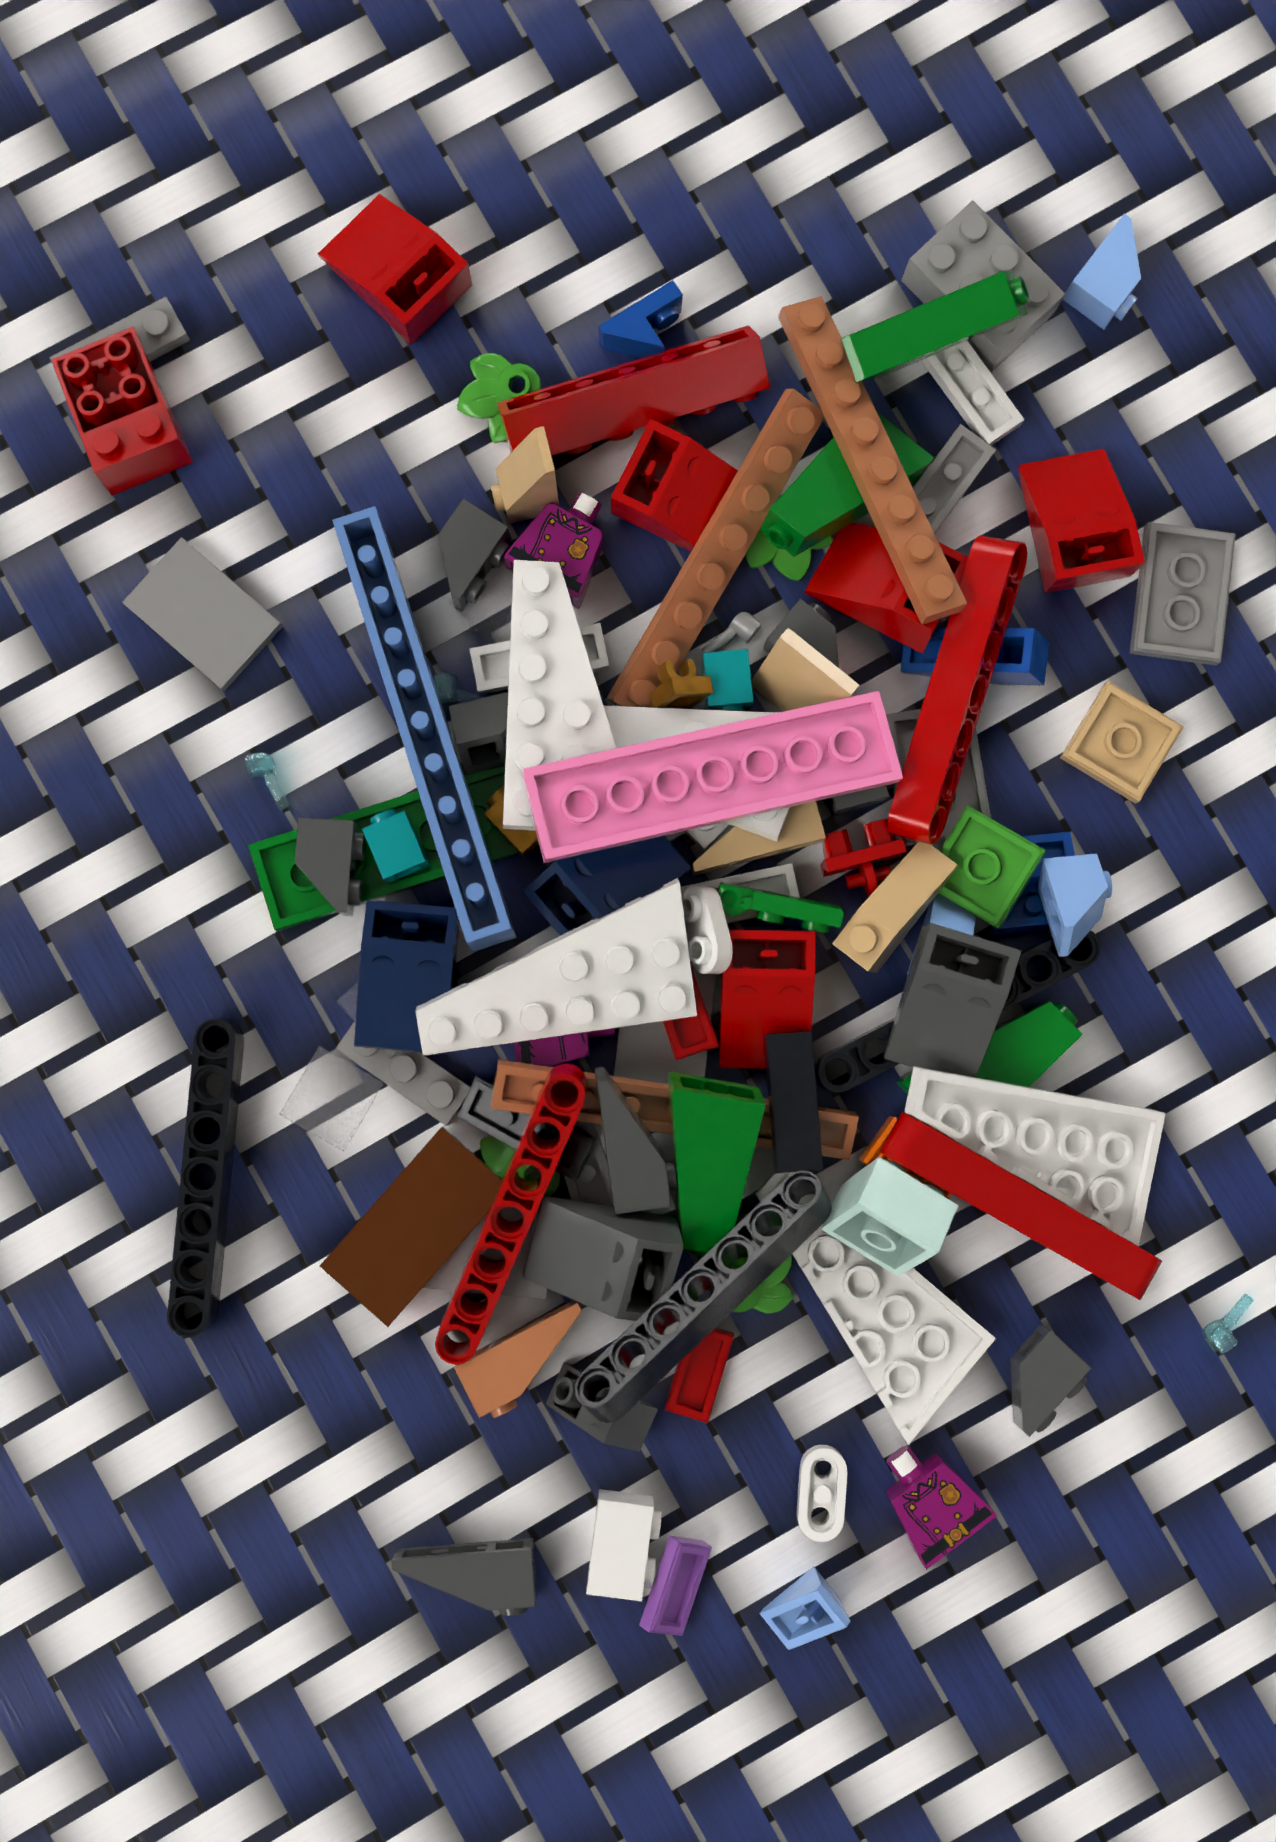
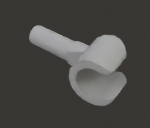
[701,612,761,653]

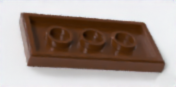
[320,1126,502,1327]

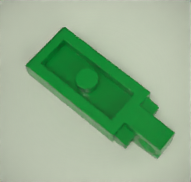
[717,882,844,933]

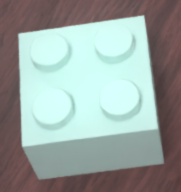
[821,1157,958,1277]

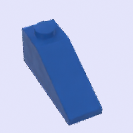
[900,628,1049,686]

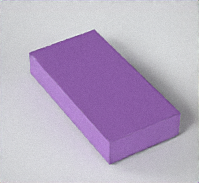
[639,1536,712,1636]

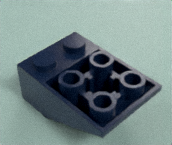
[522,836,692,936]
[354,900,460,1055]

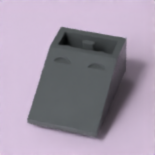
[883,923,1021,1078]
[522,1196,684,1321]

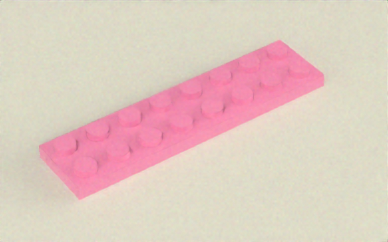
[522,691,903,863]

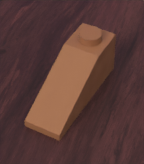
[454,1300,583,1418]

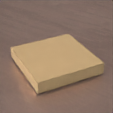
[751,628,859,712]
[1060,681,1184,804]

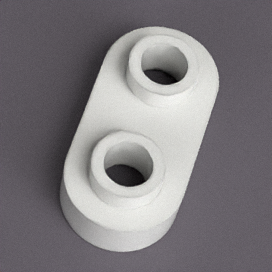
[682,886,733,974]
[797,1445,847,1542]

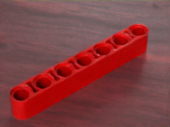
[887,535,1028,845]
[435,1063,587,1365]
[879,1112,1162,1301]

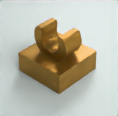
[650,659,714,709]

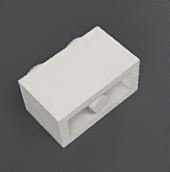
[586,1489,662,1601]

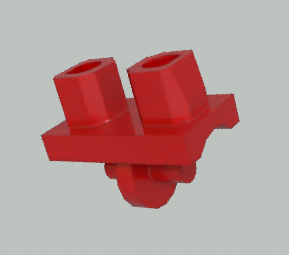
[820,818,906,897]

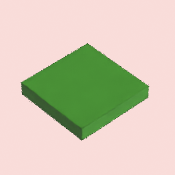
[939,805,1047,929]

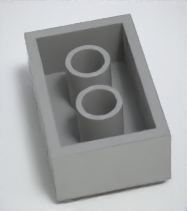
[901,200,1065,373]

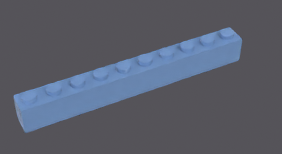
[332,506,517,952]

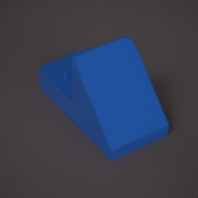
[598,280,683,359]

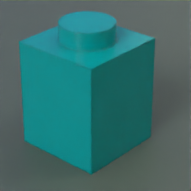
[701,649,753,711]
[362,809,430,884]

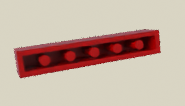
[497,325,770,456]

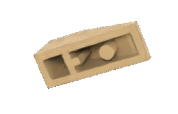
[490,426,559,524]
[691,801,826,876]
[832,842,959,973]

